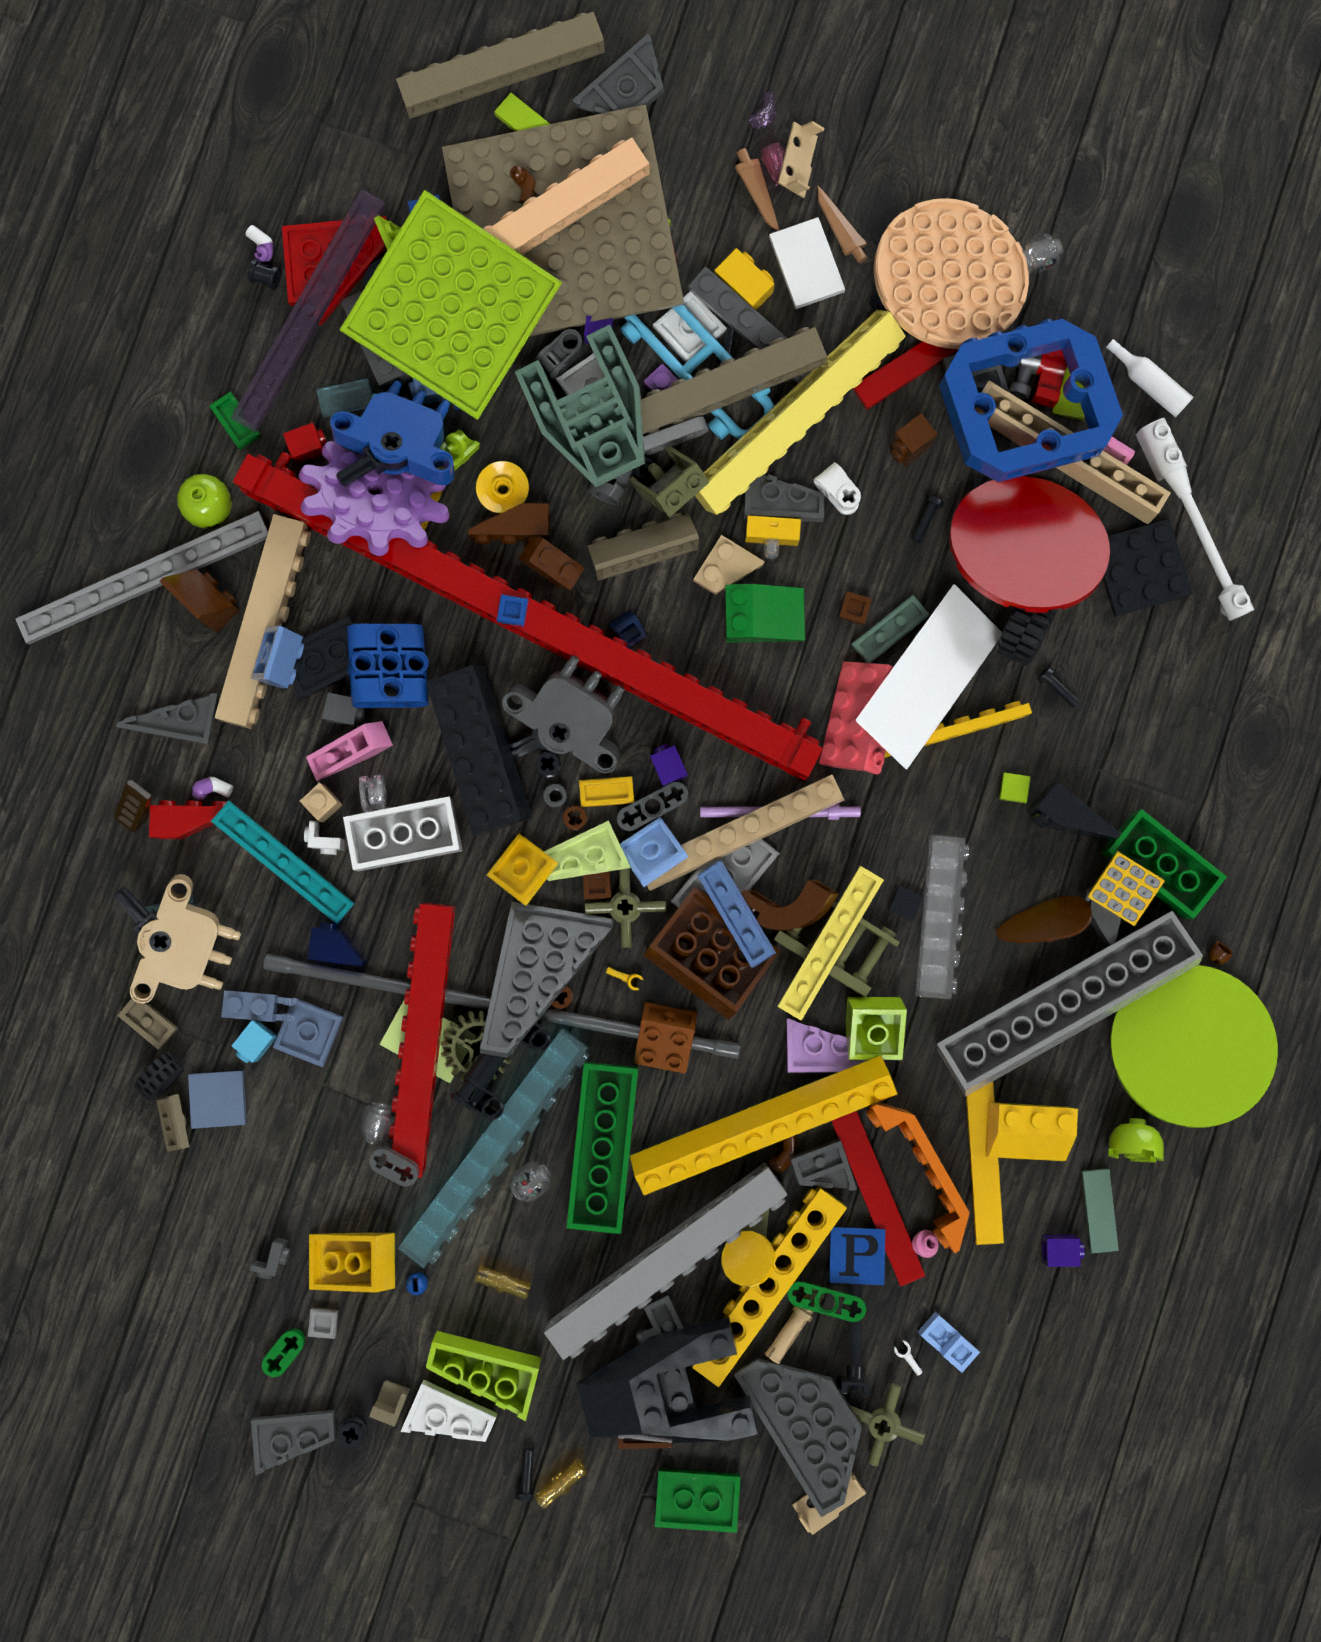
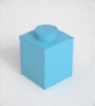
[232,1020,278,1063]

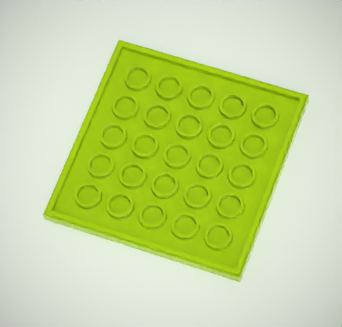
[340,190,562,420]

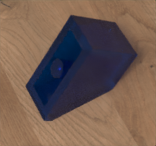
[307,923,366,966]

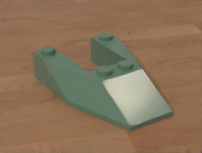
[515,325,645,487]

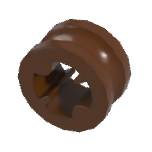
[563,806,587,831]

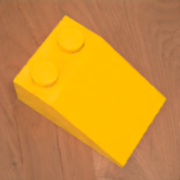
[309,1232,395,1293]

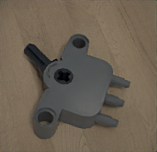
[502,656,625,773]

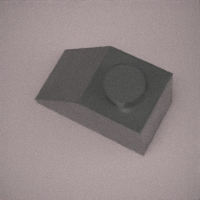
[1083,885,1121,945]

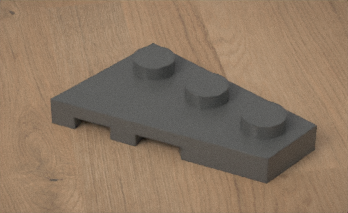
[744,474,824,522]

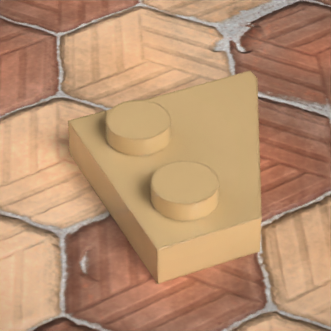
[693,535,765,595]

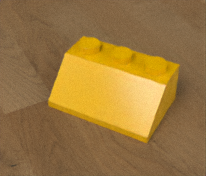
[986,1102,1078,1161]

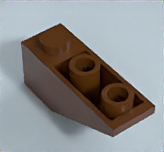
[468,503,550,544]

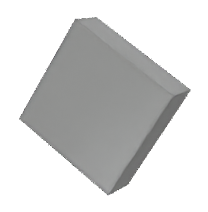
[308,1307,339,1339]

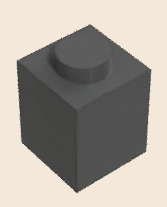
[322,693,366,728]

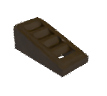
[115,780,151,832]

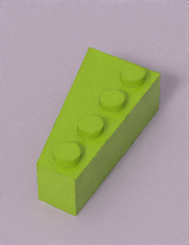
[426,1331,542,1421]

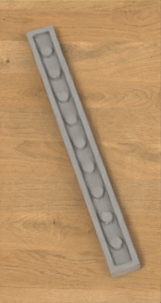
[16,511,268,644]

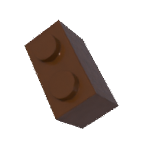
[889,413,937,467]
[518,537,584,590]

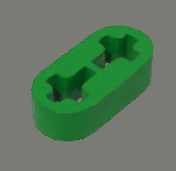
[262,1328,306,1377]

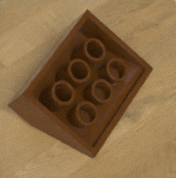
[643,887,780,1020]

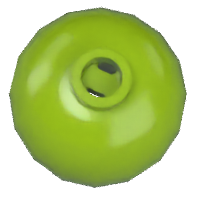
[177,474,232,529]
[1108,1118,1164,1163]

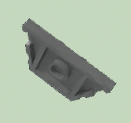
[572,34,664,115]

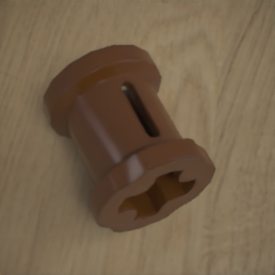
[551,985,573,1009]

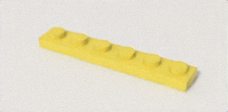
[777,866,884,1020]

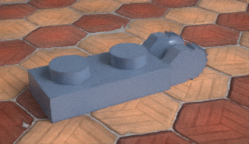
[221,990,297,1022]

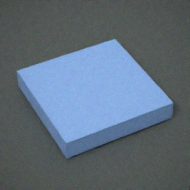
[620,817,688,887]

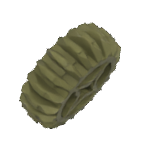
[441,1011,514,1082]

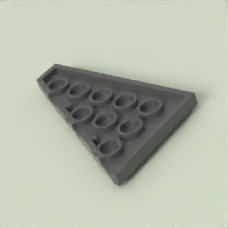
[480,902,614,1058]

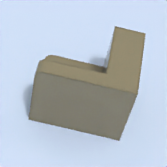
[369,1380,410,1427]

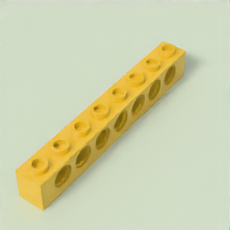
[692,1186,847,1387]

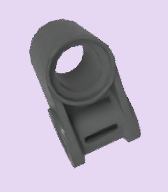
[535,329,584,381]

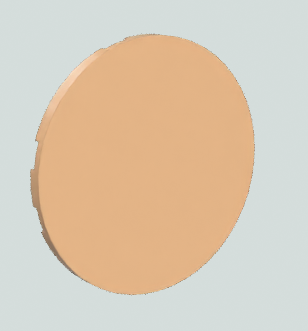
[874,198,1029,349]

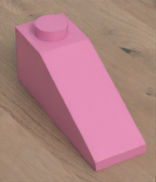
[306,721,393,781]

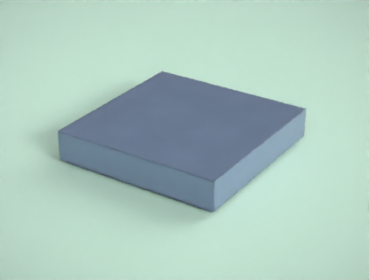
[273,997,344,1067]
[188,1070,247,1129]

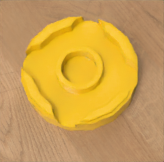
[722,1231,775,1287]

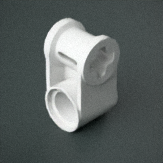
[813,462,861,515]

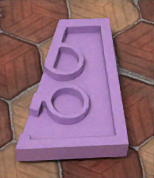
[786,1018,868,1073]

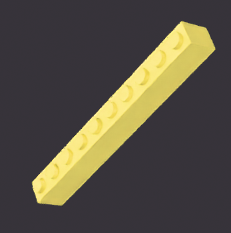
[695,310,906,515]

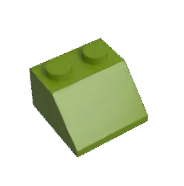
[845,997,907,1060]

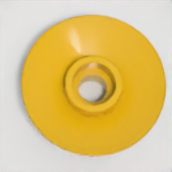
[476,461,529,514]

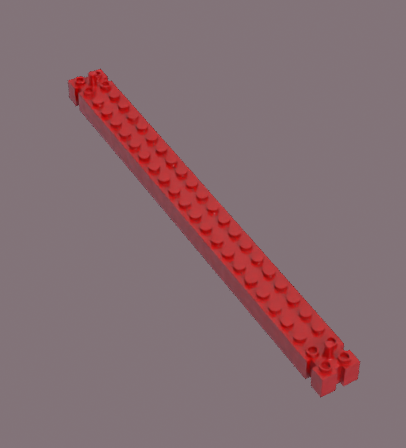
[233,452,823,782]

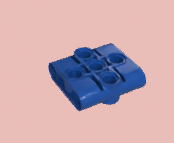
[347,624,429,708]

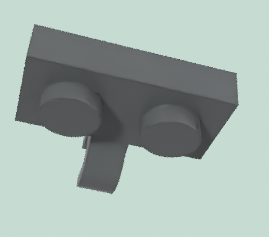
[635,1294,684,1344]

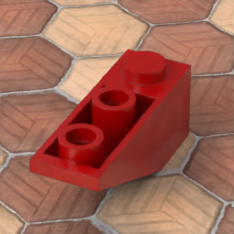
[149,800,227,839]

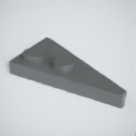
[116,693,220,745]

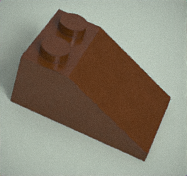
[159,569,240,633]

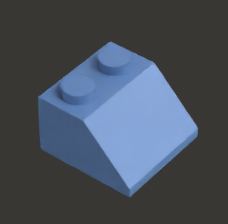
[251,626,304,688]

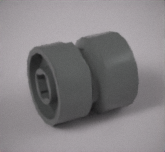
[587,469,633,505]

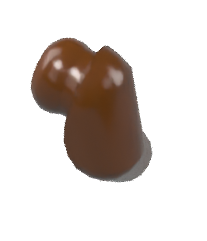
[510,165,536,205]
[768,1135,796,1173]

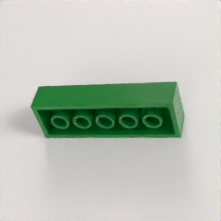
[567,1062,639,1234]

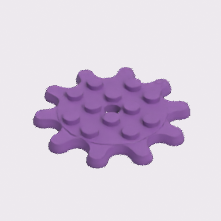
[299,441,449,556]

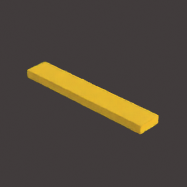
[966,1082,1004,1245]

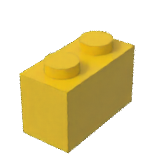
[714,248,775,310]

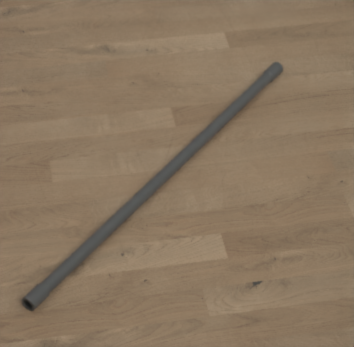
[263,954,741,1059]

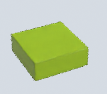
[999,773,1030,803]

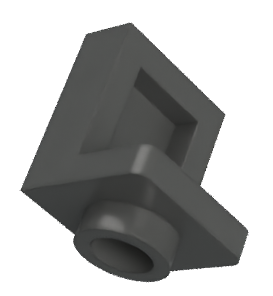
[249,1238,290,1279]

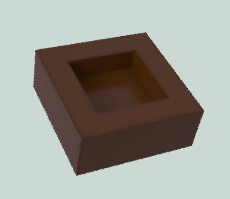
[839,591,872,626]
[583,871,611,900]

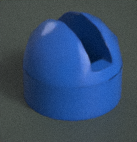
[406,1272,428,1295]

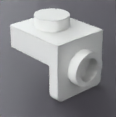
[304,821,345,855]

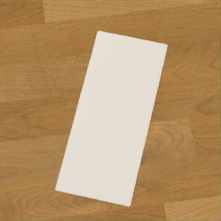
[856,584,1002,769]

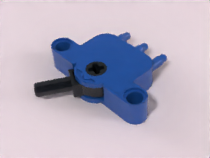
[330,380,454,487]

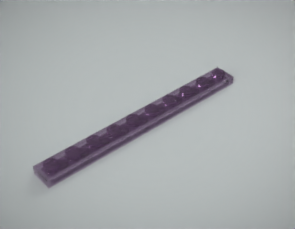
[231,189,386,433]

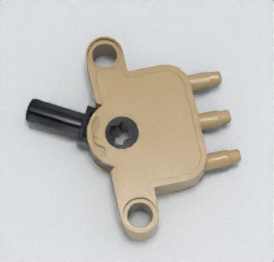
[113,874,241,1004]

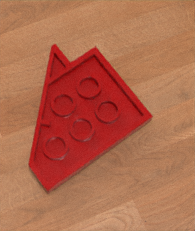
[282,216,387,325]

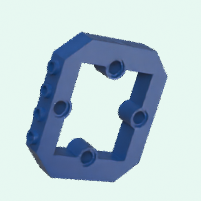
[939,319,1123,482]

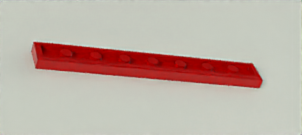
[831,1111,925,1286]

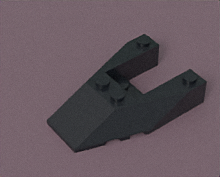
[577,1317,758,1443]

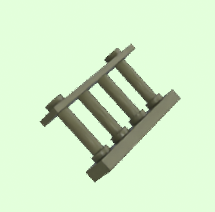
[773,902,900,997]

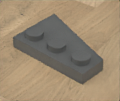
[251,1410,337,1476]

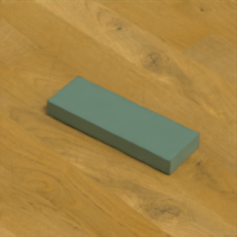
[851,595,930,663]
[1081,1168,1119,1253]

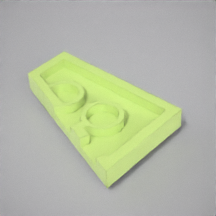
[544,821,631,881]

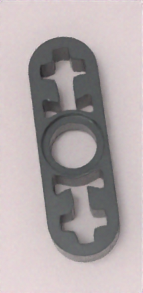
[617,782,688,832]

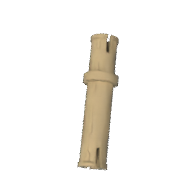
[765,1289,825,1364]

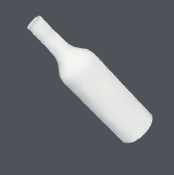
[1106,339,1194,418]

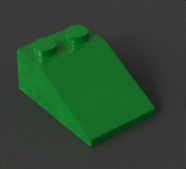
[724,584,805,643]

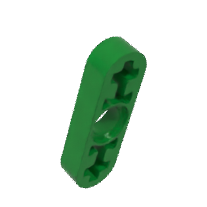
[788,1281,867,1322]

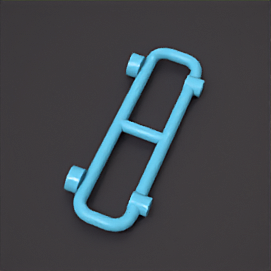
[620,305,774,440]

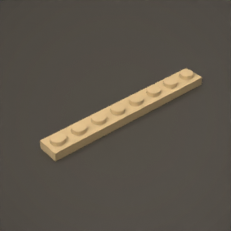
[647,775,844,891]

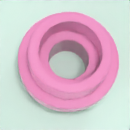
[912,1230,938,1258]

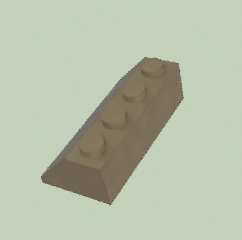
[588,513,699,581]

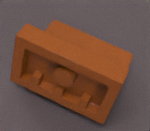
[634,1002,698,1073]

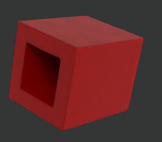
[283,423,327,465]

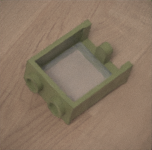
[629,445,710,518]

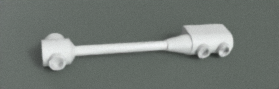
[1136,418,1254,621]

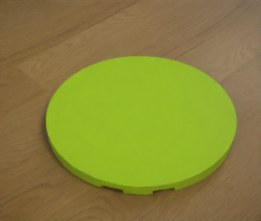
[1110,965,1278,1128]

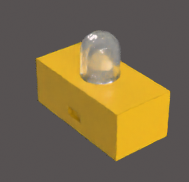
[745,516,801,560]

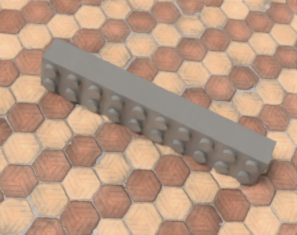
[937,911,1203,1097]
[544,1162,787,1360]

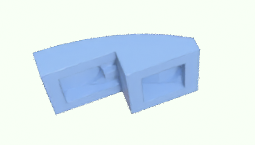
[918,1311,980,1373]

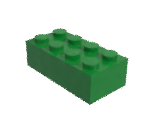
[1101,809,1227,920]

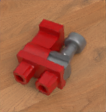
[1008,350,1067,409]

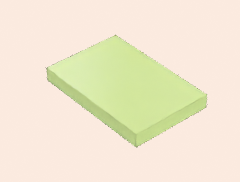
[380,1001,476,1083]

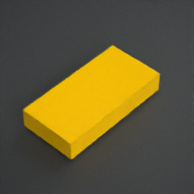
[579,776,634,808]

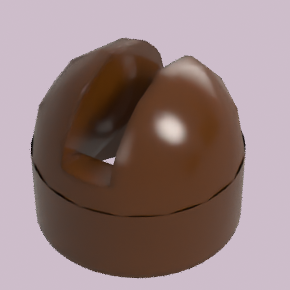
[1208,941,1233,965]

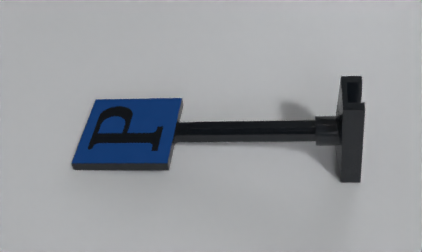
[829,1227,885,1395]

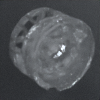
[359,773,387,813]

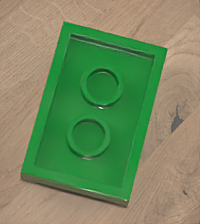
[655,1468,741,1533]

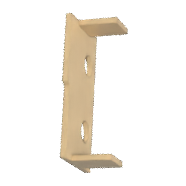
[778,121,825,198]
[792,1472,866,1535]

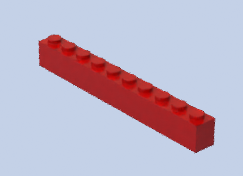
[386,902,456,1178]

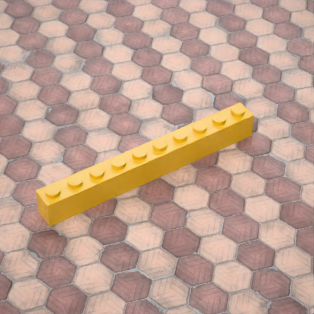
[630,1055,897,1195]

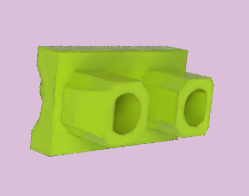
[437,429,480,471]

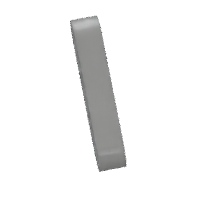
[643,417,709,456]

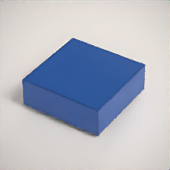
[497,594,529,627]

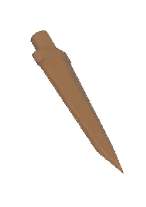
[735,148,780,231]
[818,186,867,264]

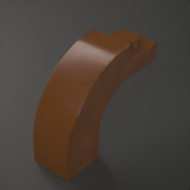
[741,880,839,930]

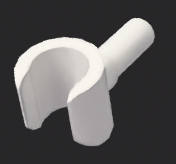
[894,1340,922,1376]

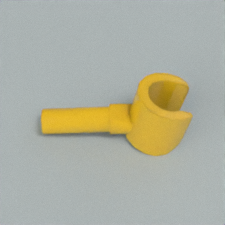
[606,967,643,990]

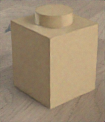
[300,783,343,823]

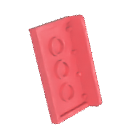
[819,661,893,775]

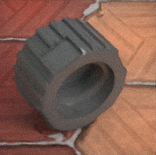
[543,784,567,808]

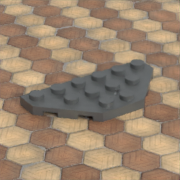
[734,1358,862,1517]

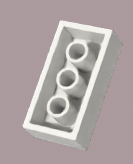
[343,797,463,871]

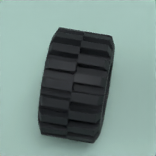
[997,607,1057,666]

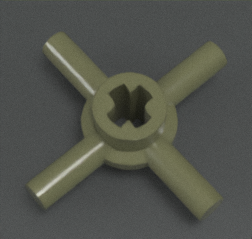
[585,868,666,948]
[850,1383,926,1466]

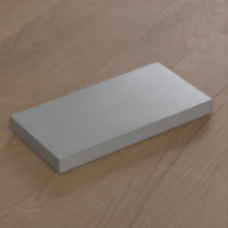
[671,839,780,908]

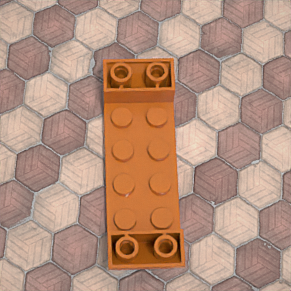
[866,1102,970,1253]

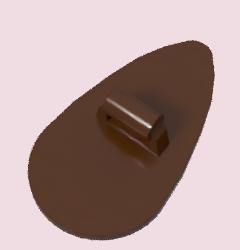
[996,895,1092,943]

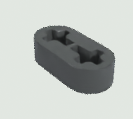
[369,1146,420,1187]

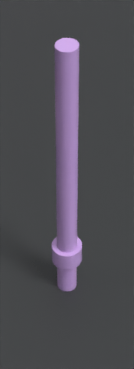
[700,804,861,820]

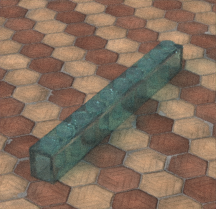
[398,1028,589,1268]

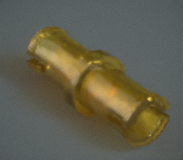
[474,1265,531,1300]
[535,1459,587,1509]

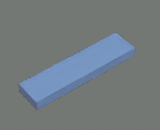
[697,861,776,968]

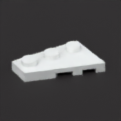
[401,1380,498,1442]

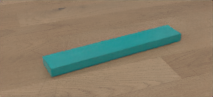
[211,801,354,924]

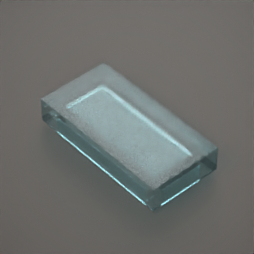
[317,378,372,417]

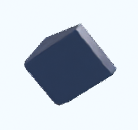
[609,610,648,648]

